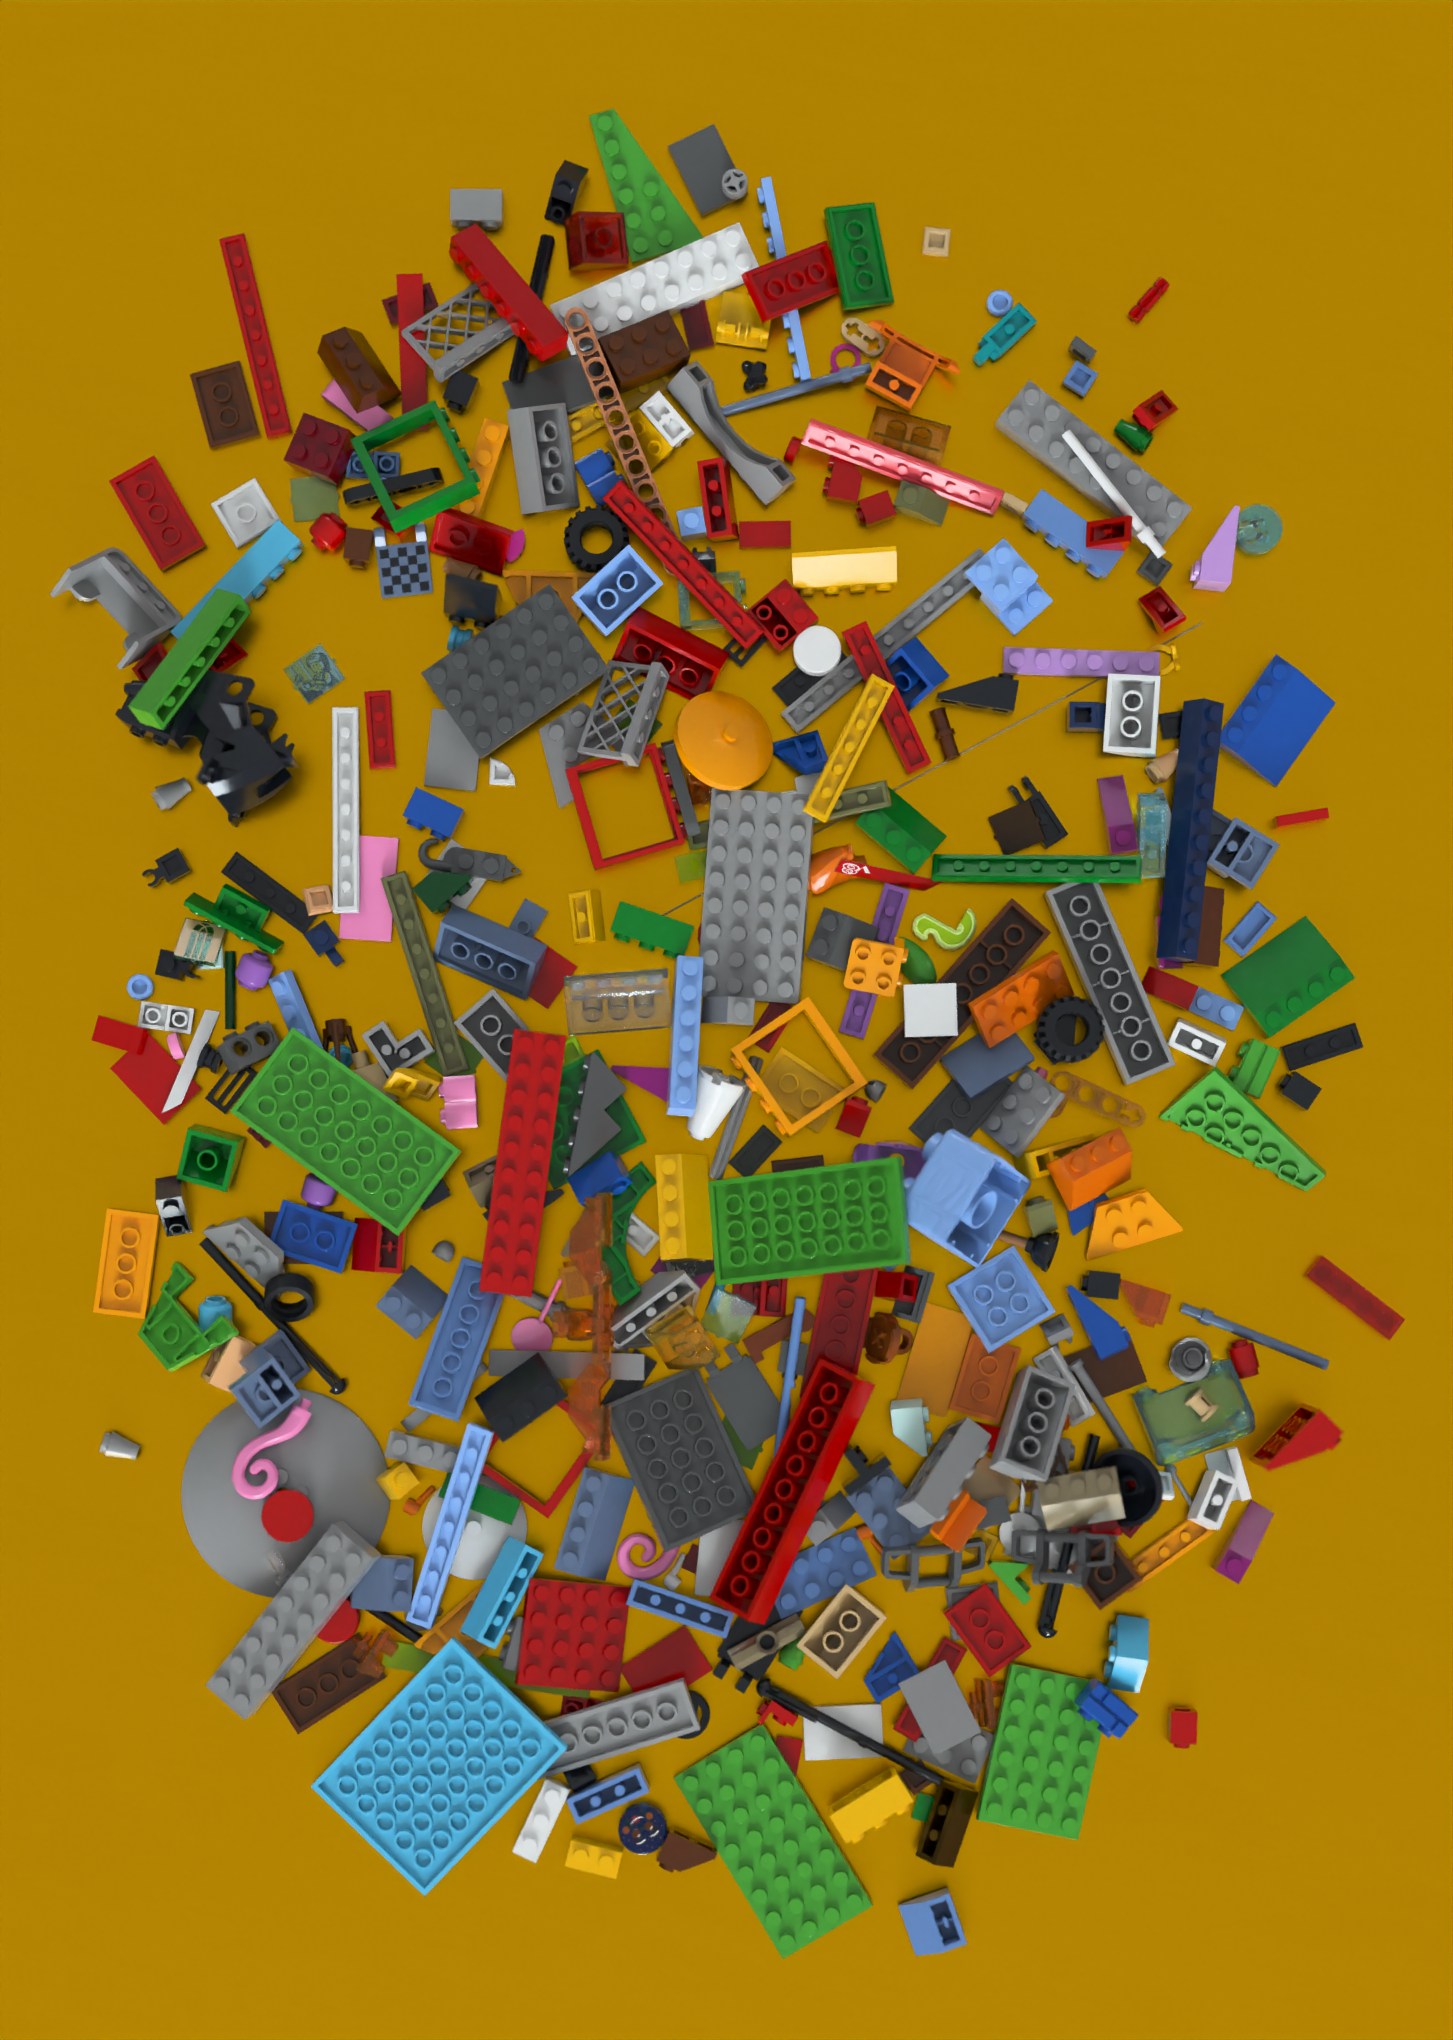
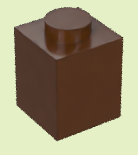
[343,527,375,568]

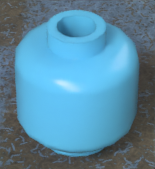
[198,1296,232,1331]

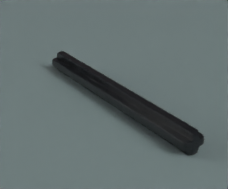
[509,234,555,383]

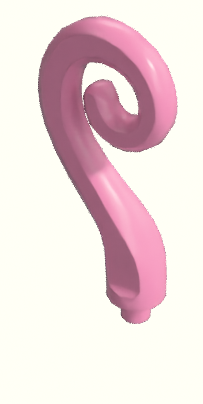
[232,1398,312,1499]
[617,1533,680,1581]

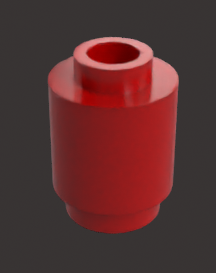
[1228,1339,1260,1379]

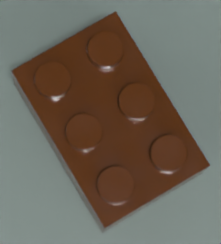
[598,310,691,394]

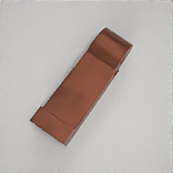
[742,1309,815,1364]

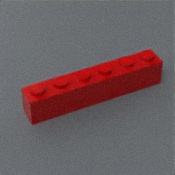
[449,224,569,362]

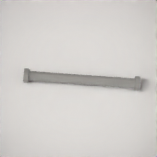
[1068,1358,1136,1451]

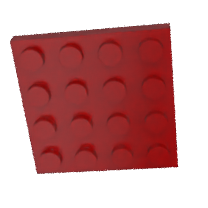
[515,1578,631,1693]

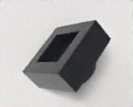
[563,1764,597,1793]

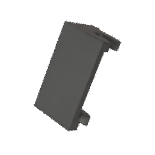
[892,1265,935,1324]

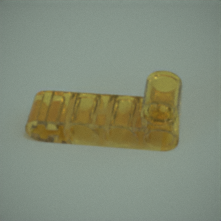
[1048,1071,1146,1128]

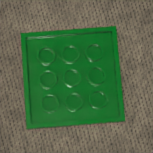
[548,1049,647,1190]

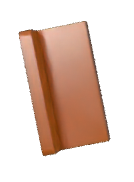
[929,1489,987,1553]

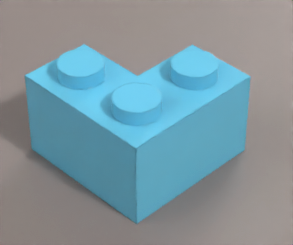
[1104,1615,1149,1693]

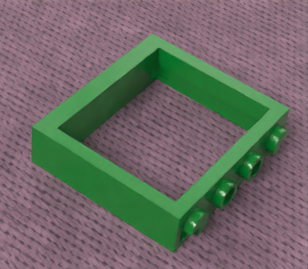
[350,400,480,534]

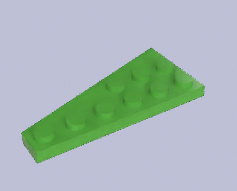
[589,109,704,265]

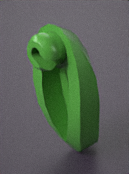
[898,937,937,984]

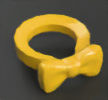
[1147,643,1180,676]

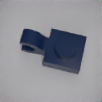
[304,920,344,967]

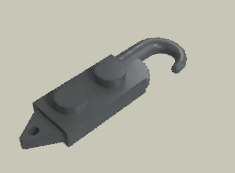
[418,838,521,882]

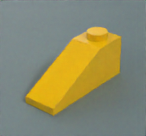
[1013,1134,1094,1179]

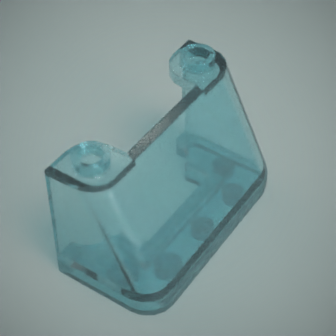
[1132,1359,1255,1466]

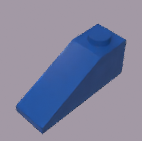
[1066,1285,1131,1361]

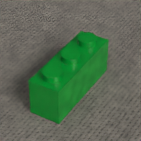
[610,901,694,959]

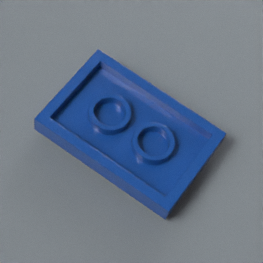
[270,1199,358,1274]

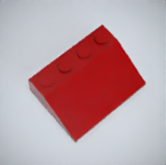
[1249,1403,1344,1471]

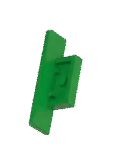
[184,884,284,954]

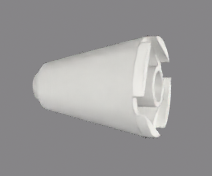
[686,1065,746,1141]

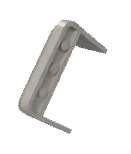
[50,548,181,670]

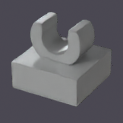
[1040,1314,1074,1349]

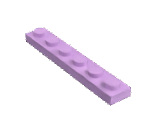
[1003,647,1160,678]

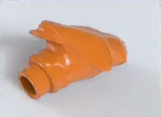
[809,844,867,894]

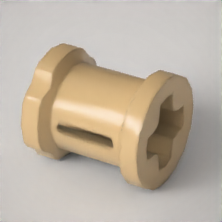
[1184,1387,1219,1422]

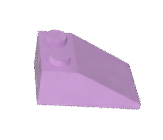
[1190,506,1240,592]

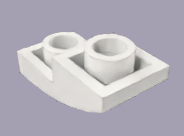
[137,1001,194,1034]

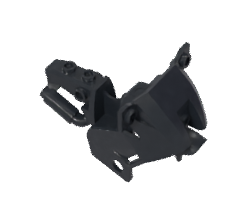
[115,670,300,827]

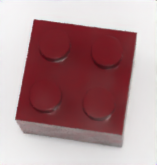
[284,413,357,486]

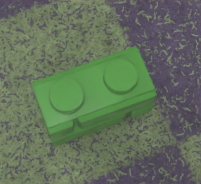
[1227,1038,1281,1099]

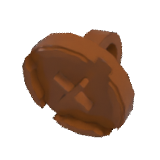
[863,1312,913,1365]

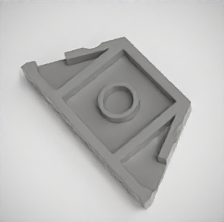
[203,1217,284,1299]

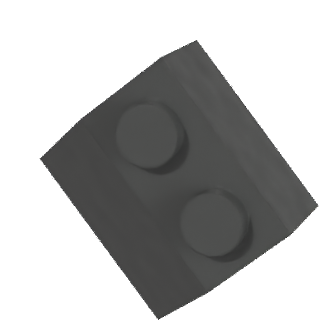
[806,907,880,972]

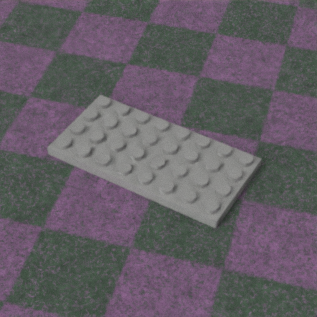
[699,788,814,1004]

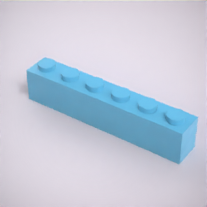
[170,520,303,640]

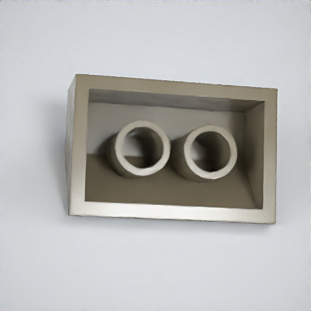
[1037,1465,1126,1531]

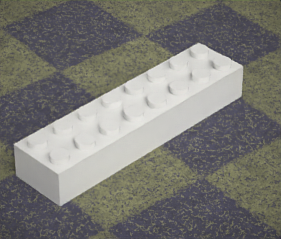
[550,222,759,356]

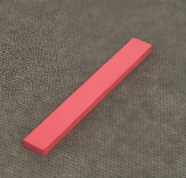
[801,418,1004,515]

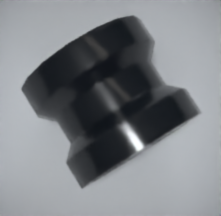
[197,1043,223,1074]

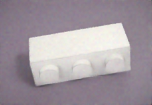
[512,1776,571,1863]

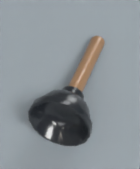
[997,1230,1060,1272]

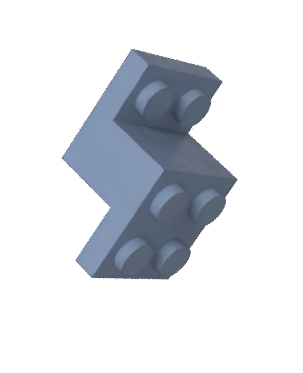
[1207,809,1280,890]
[228,1329,311,1429]

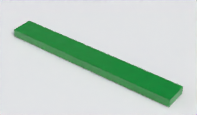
[932,854,1142,883]

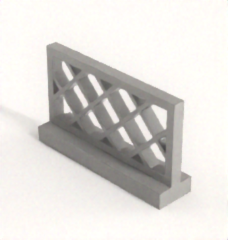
[401,283,514,383]
[577,660,670,767]

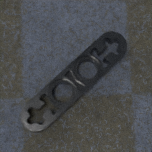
[342,467,443,506]

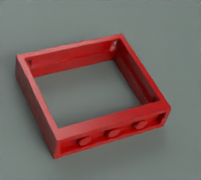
[565,743,688,870]
[482,1399,609,1518]

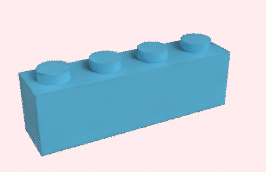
[460,1536,544,1649]

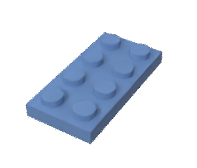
[774,1527,877,1619]

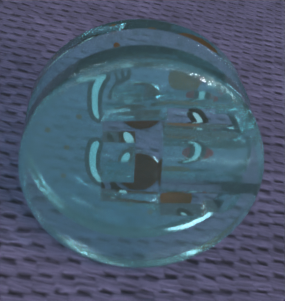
[1236,504,1283,555]

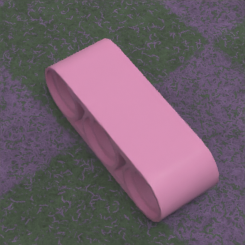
[321,378,394,432]

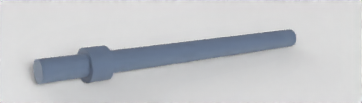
[721,362,872,416]
[1180,1303,1329,1370]

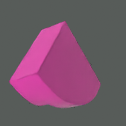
[507,529,525,564]

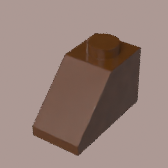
[656,1827,717,1872]

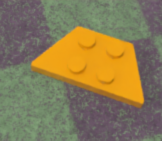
[502,570,597,624]
[1084,1188,1183,1261]
[413,1581,506,1659]

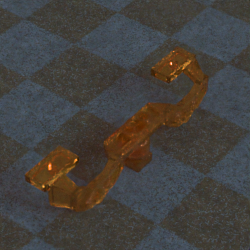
[552,1193,614,1461]

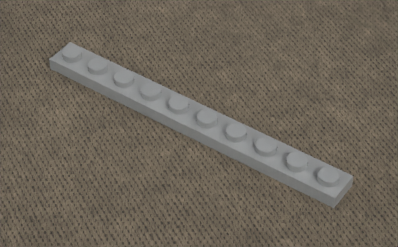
[781,548,985,734]

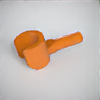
[403,1486,435,1515]
[855,1523,883,1555]

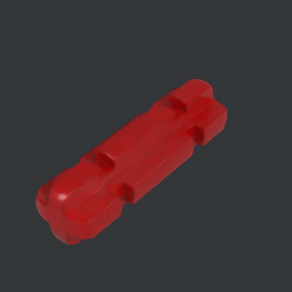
[1128,277,1169,322]

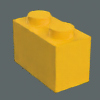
[565,1835,623,1879]

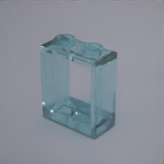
[678,571,747,630]

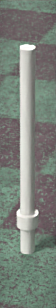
[1062,429,1166,558]

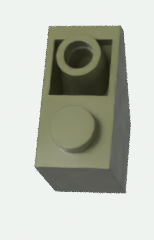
[1022,1196,1058,1237]

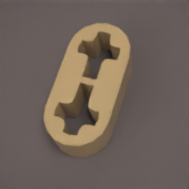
[841,317,885,358]

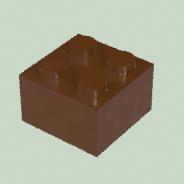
[1068,1536,1144,1610]

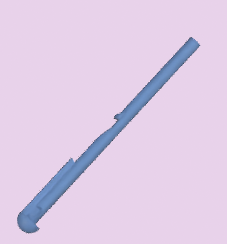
[773,1297,806,1458]

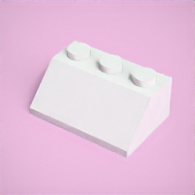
[1103,673,1161,758]

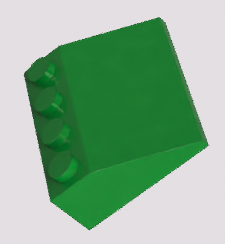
[1220,916,1355,1039]

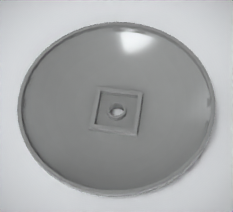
[181,1388,390,1598]

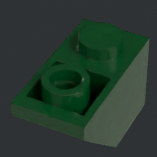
[412,872,474,914]

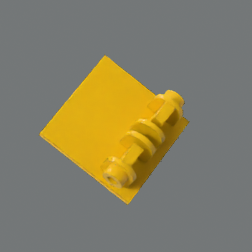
[715,291,771,350]
[605,409,674,474]

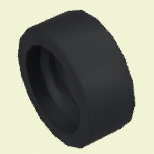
[264,1273,314,1322]

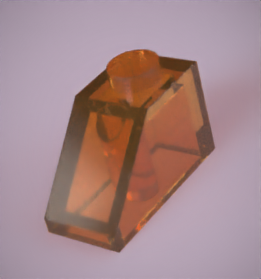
[1119,1279,1171,1328]

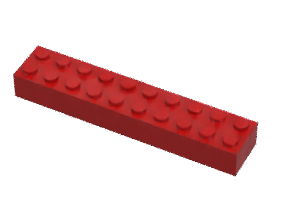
[479,1028,567,1297]
[709,1359,875,1625]

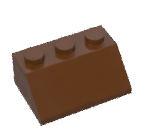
[317,327,402,414]

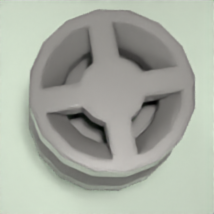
[722,169,748,200]

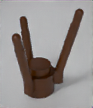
[322,1019,358,1062]

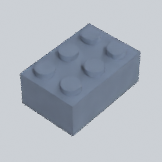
[845,1467,933,1560]

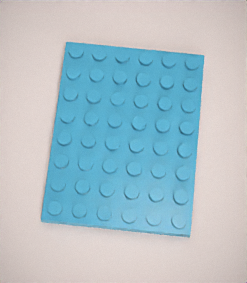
[310,1636,568,1896]

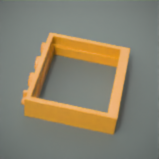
[730,997,868,1138]

